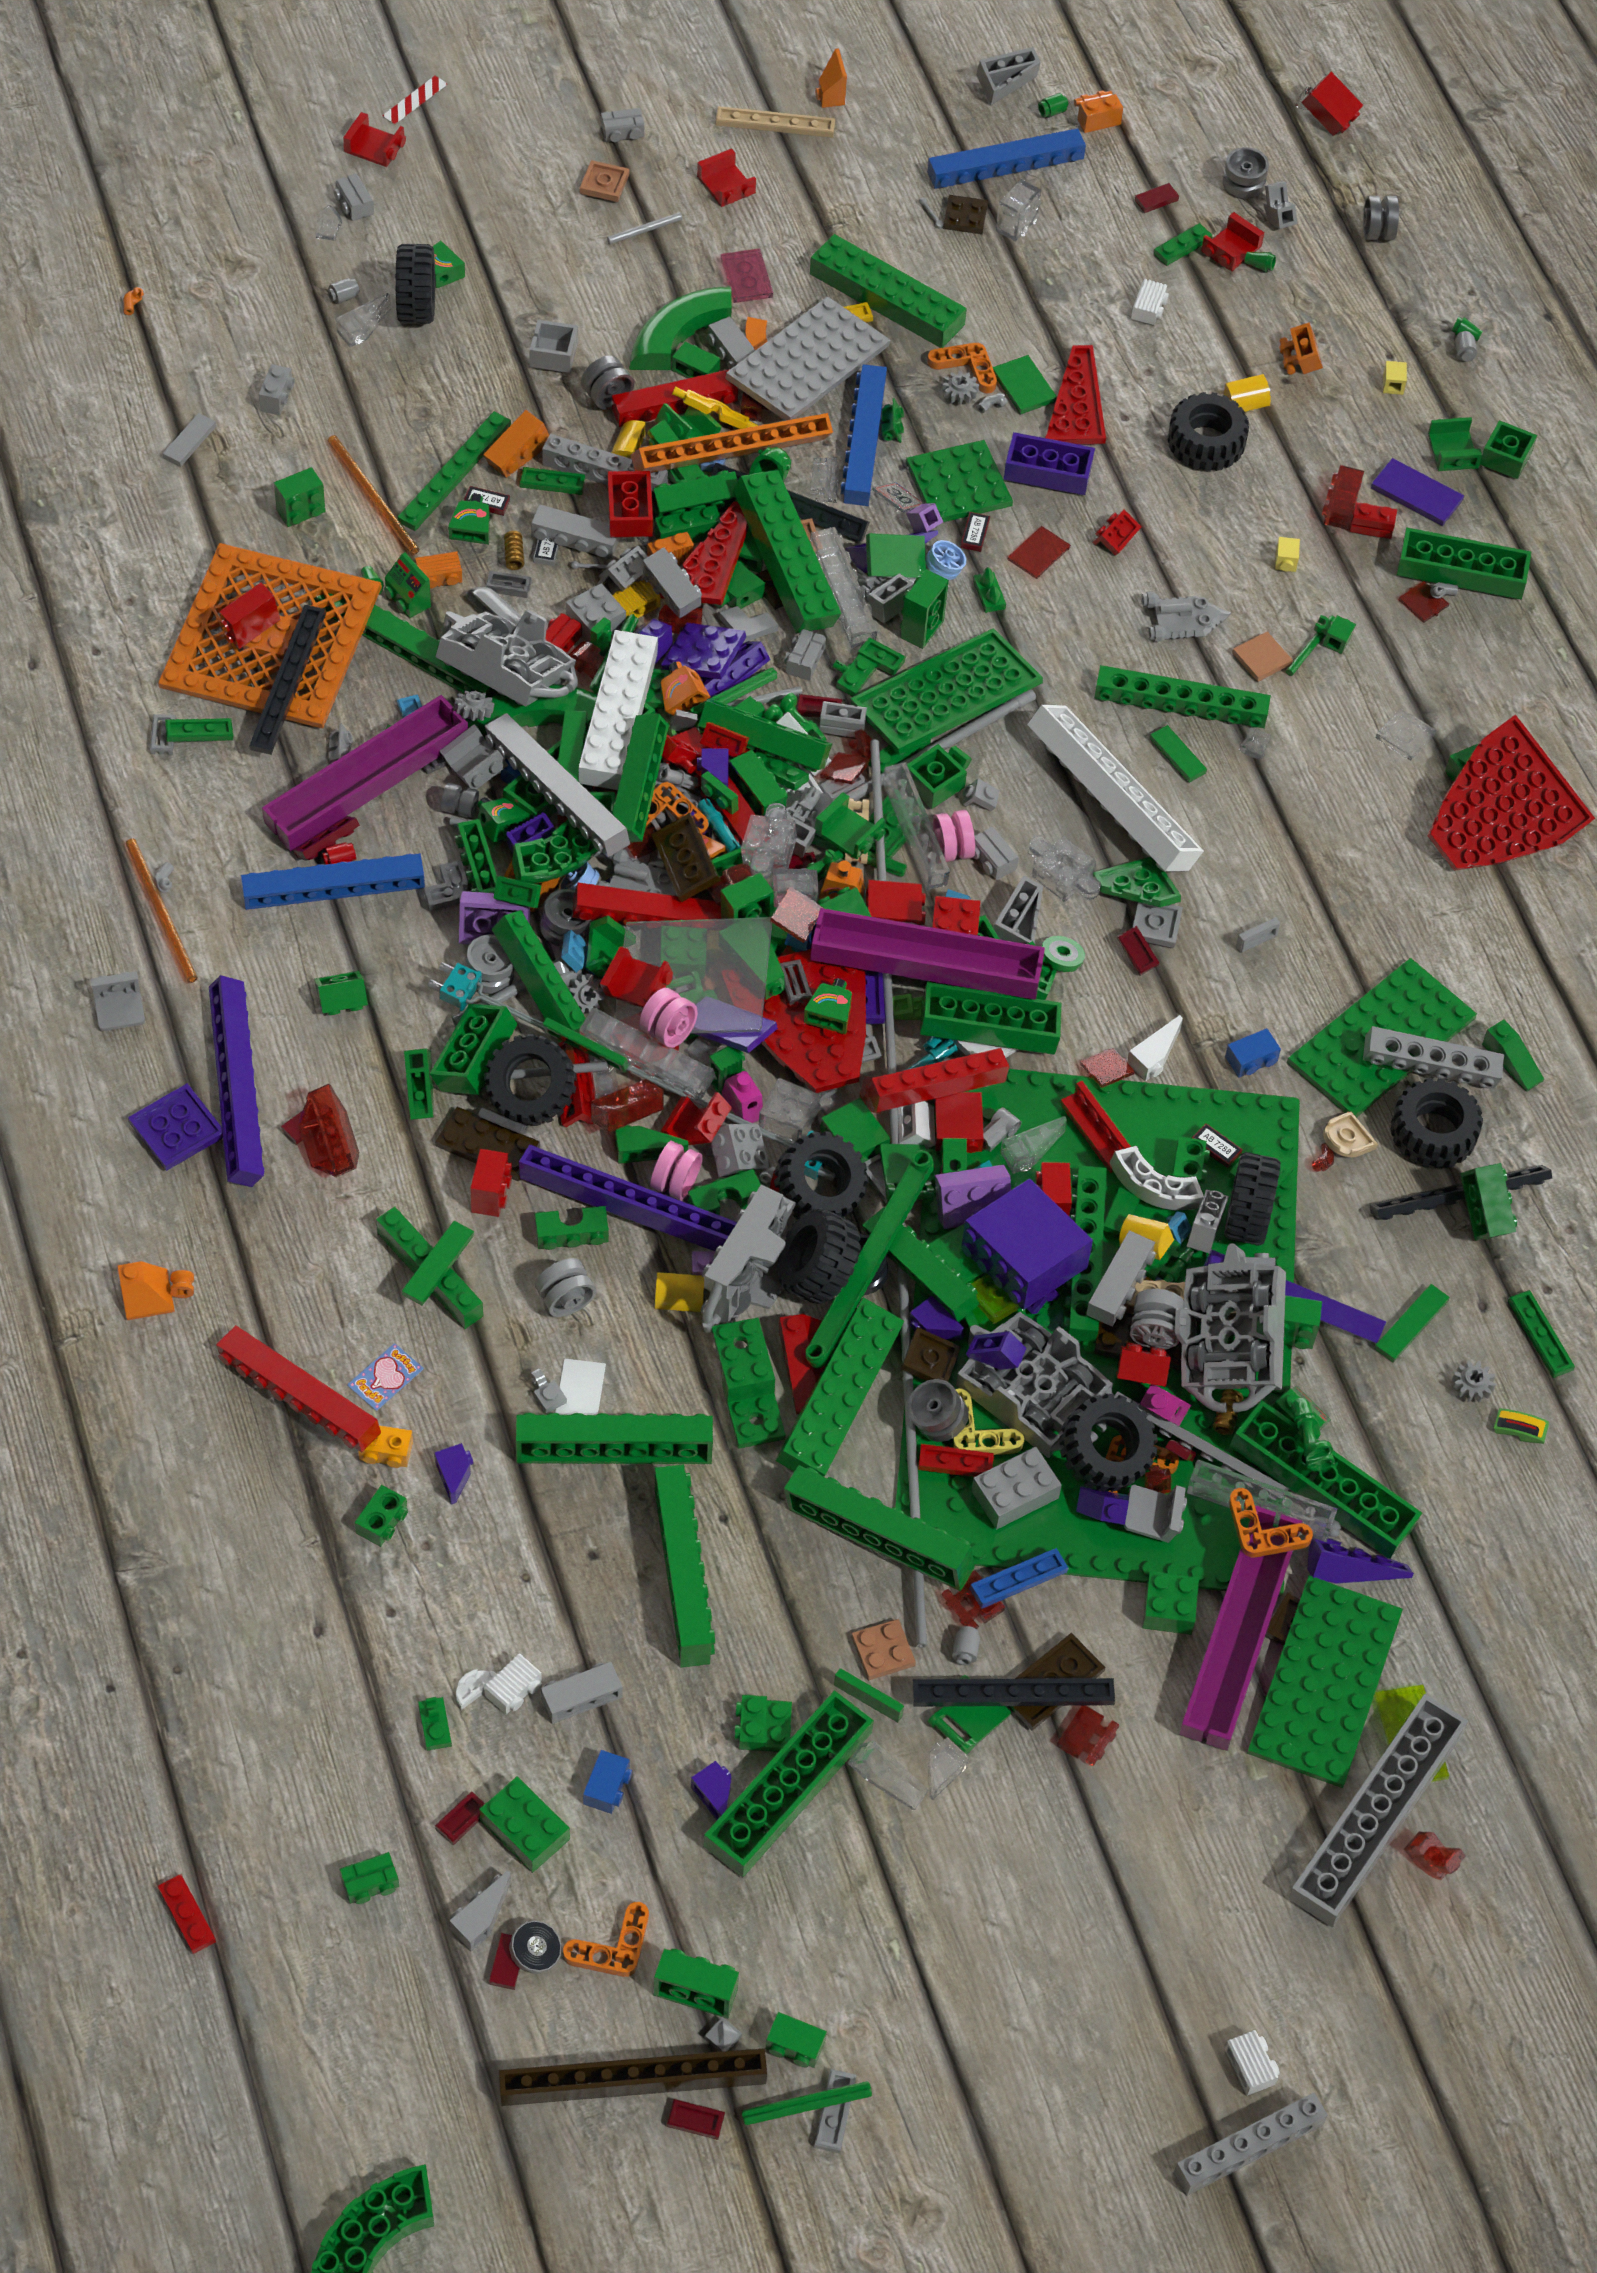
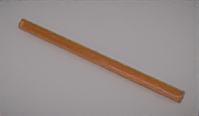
[328,435,420,555]
[125,838,198,983]

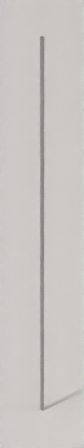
[870,740,927,1648]

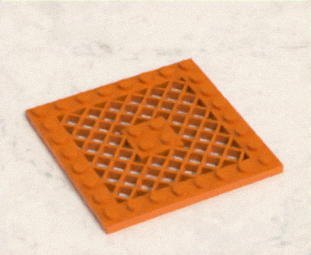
[158,543,382,729]

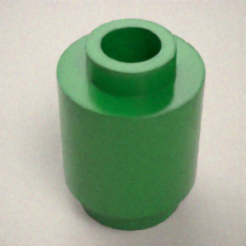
[1038,93,1068,118]

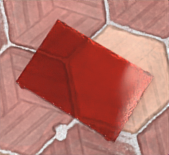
[1007,526,1071,579]
[770,886,823,943]

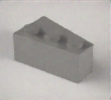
[976,47,1041,106]
[643,547,702,618]
[993,875,1043,944]

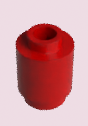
[322,842,357,865]

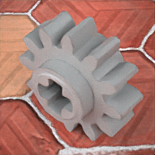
[942,371,979,405]
[454,691,494,721]
[568,973,604,1014]
[1452,1361,1496,1403]

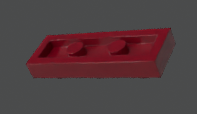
[293,816,360,860]

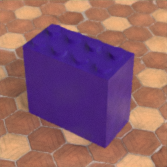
[961,1178,1093,1310]

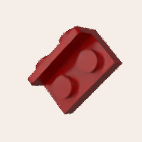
[1092,509,1142,556]

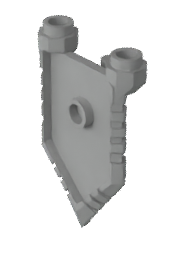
[1142,591,1231,642]
[596,848,677,896]

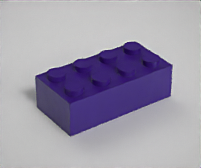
[1003,432,1095,495]

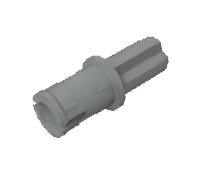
[658,767,699,790]

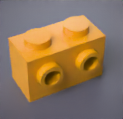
[358,1425,413,1468]

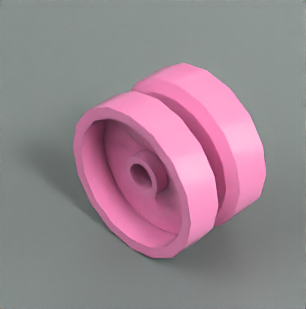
[933,810,975,863]
[639,988,698,1048]
[650,1141,702,1201]

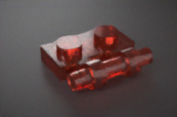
[941,1570,1005,1629]
[1057,1706,1119,1766]

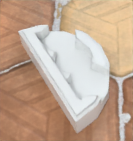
[456,1669,497,1710]

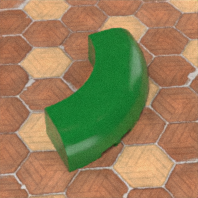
[629,286,732,370]
[464,684,598,740]
[512,792,616,884]
[311,2164,434,2273]

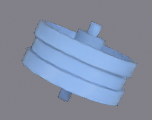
[926,540,966,580]
[559,862,600,890]

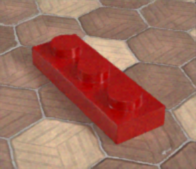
[918,1444,994,1477]
[158,1874,216,1954]

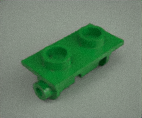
[882,398,904,443]

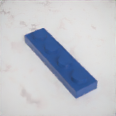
[970,1548,1068,1609]

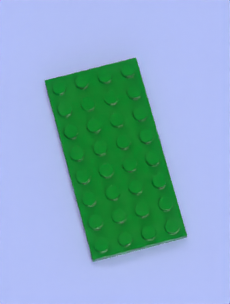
[850,628,1043,755]
[1287,958,1477,1118]
[1247,1575,1403,1788]

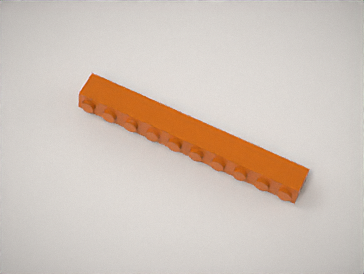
[631,413,833,473]

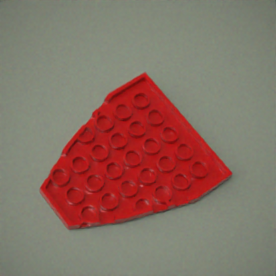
[1427,714,1596,871]
[721,949,866,1094]

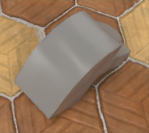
[1264,181,1298,229]

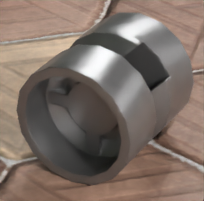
[441,783,479,818]

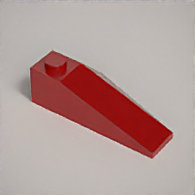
[779,1314,824,1415]

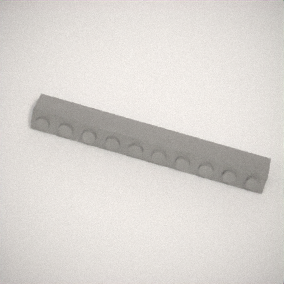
[485,713,630,857]

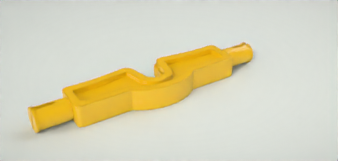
[672,386,760,429]

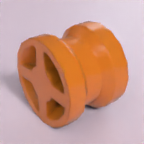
[170,1270,194,1298]

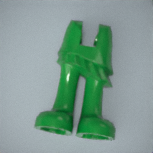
[763,693,827,741]
[1291,1398,1335,1471]

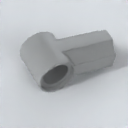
[982,1107,1022,1152]

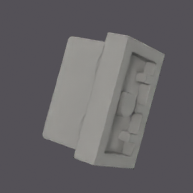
[597,546,648,592]

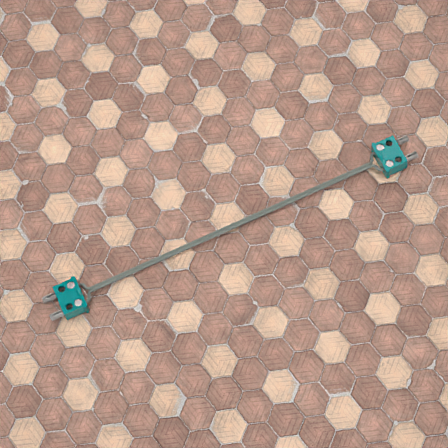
[428,962,835,1181]

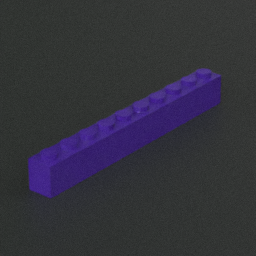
[208,975,265,1187]
[519,1145,737,1251]

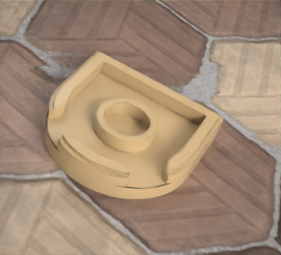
[1323,1112,1378,1157]

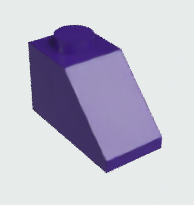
[697,749,729,787]
[910,1296,964,1341]
[966,1331,1027,1370]
[434,1443,474,1505]
[1076,1487,1129,1525]
[691,1761,732,1820]

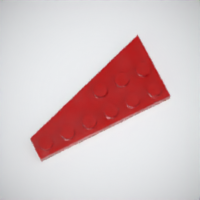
[1045,345,1106,444]
[659,502,749,605]

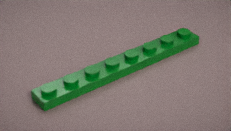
[397,411,511,531]

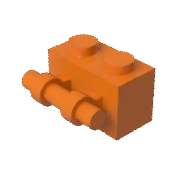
[1074,90,1123,133]
[1279,322,1323,375]

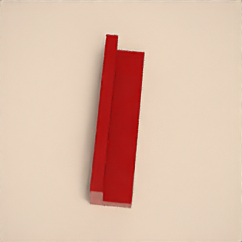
[557,1041,598,1127]
[1060,1081,1131,1173]

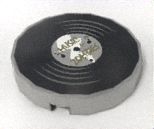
[509,1920,562,1974]

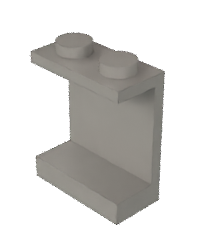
[440,725,508,790]

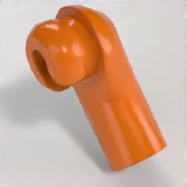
[123,287,144,315]

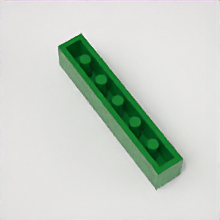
[698,699,832,772]
[613,714,669,842]
[492,910,590,1043]
[376,1206,484,1329]
[863,1207,979,1322]

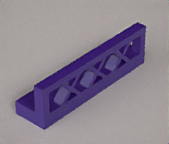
[700,641,771,698]

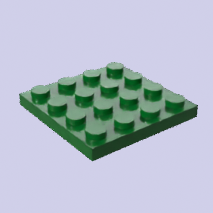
[906,440,1013,522]

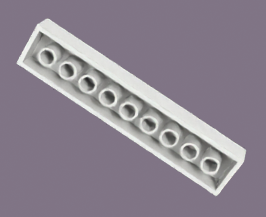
[1027,705,1204,872]

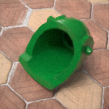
[749,447,792,482]

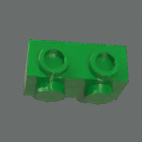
[735,1695,792,1752]

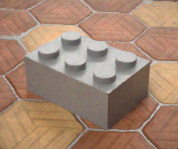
[971,1447,1062,1530]

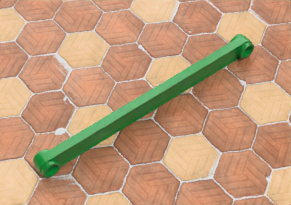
[805,1150,934,1369]

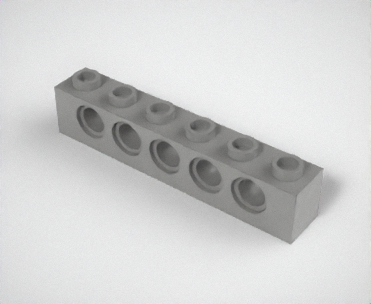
[542,434,668,494]
[1363,1026,1504,1088]
[1173,2093,1328,2196]

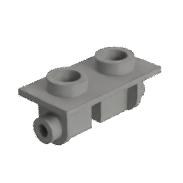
[329,723,353,765]

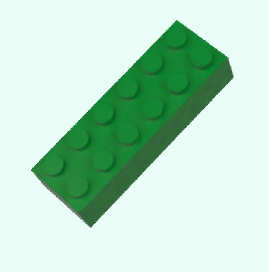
[1397,527,1531,600]
[920,982,1062,1055]

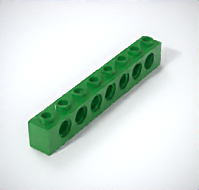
[1094,665,1271,729]
[1064,1165,1107,1343]

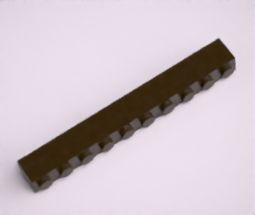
[499,2048,767,2106]

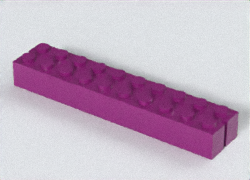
[262,695,468,852]
[811,908,1045,1000]
[1179,1506,1302,1751]

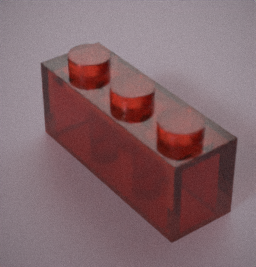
[1322,465,1364,530]
[591,1079,664,1133]

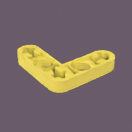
[952,1388,1024,1455]

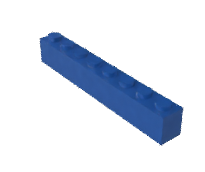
[927,128,1086,189]
[840,364,887,506]
[241,853,425,910]

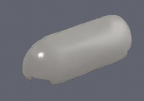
[464,586,522,625]

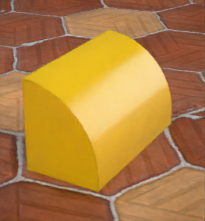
[1224,374,1271,412]
[611,420,645,459]
[1119,1214,1174,1260]
[655,1272,704,1312]

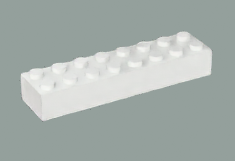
[579,630,658,790]

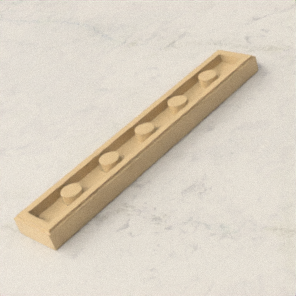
[716,106,835,138]

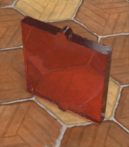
[1398,581,1449,623]
[820,752,870,785]
[1080,1048,1135,1088]

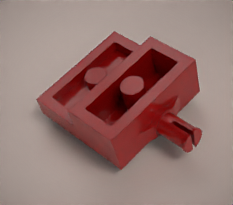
[661,735,702,773]

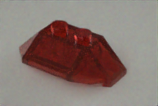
[298,1084,360,1177]

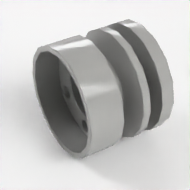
[1130,1289,1184,1349]

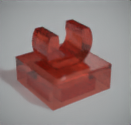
[849,729,872,759]
[1145,1465,1171,1494]

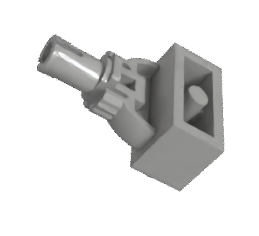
[850,568,914,623]
[765,787,822,858]

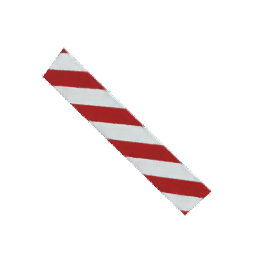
[382,76,447,124]

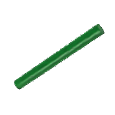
[1286,615,1335,676]

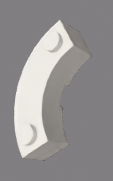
[1110,1146,1204,1210]

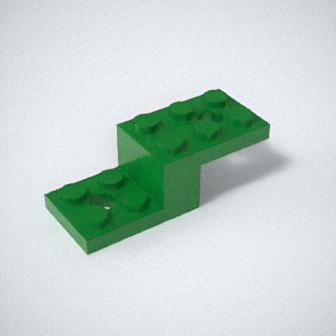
[712,1317,786,1449]

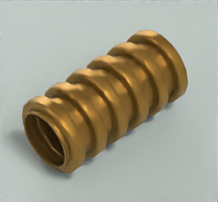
[504,531,525,570]
[1213,1389,1243,1435]

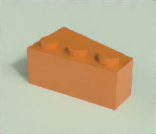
[483,410,549,478]

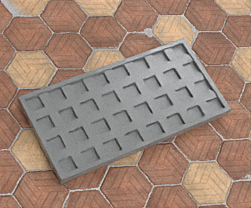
[725,296,891,421]

